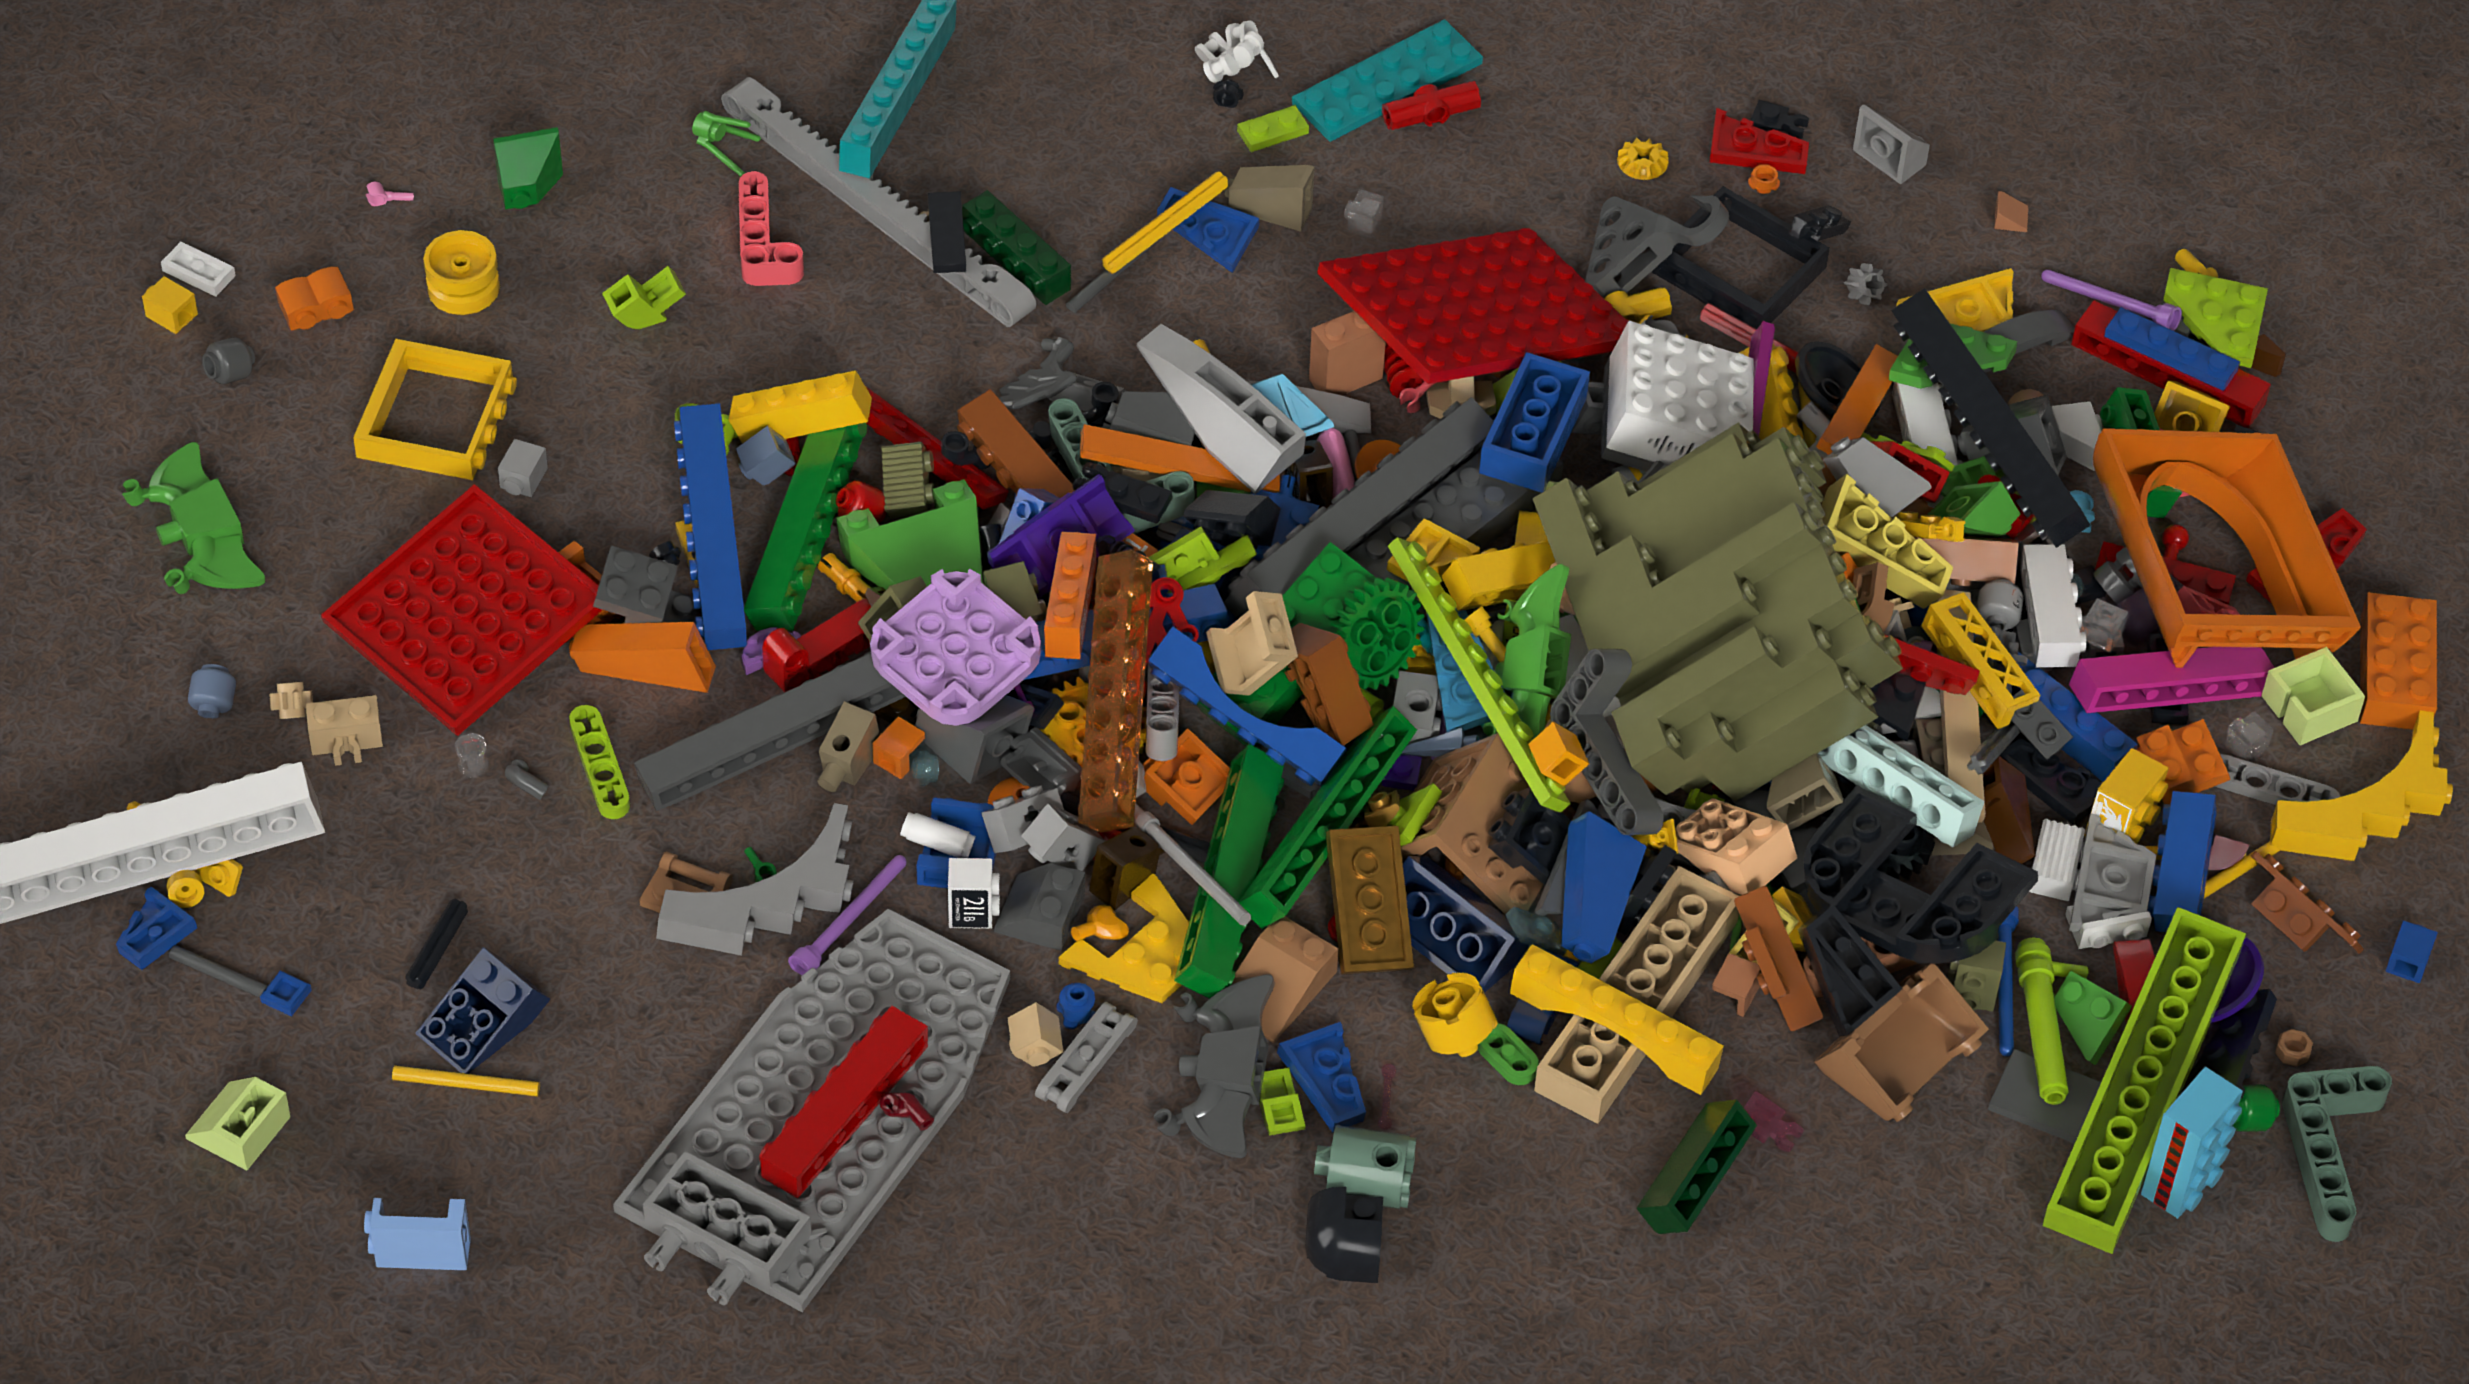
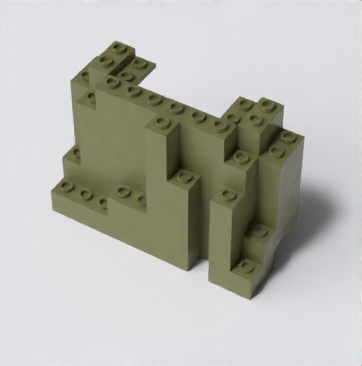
[1533,422,1903,801]

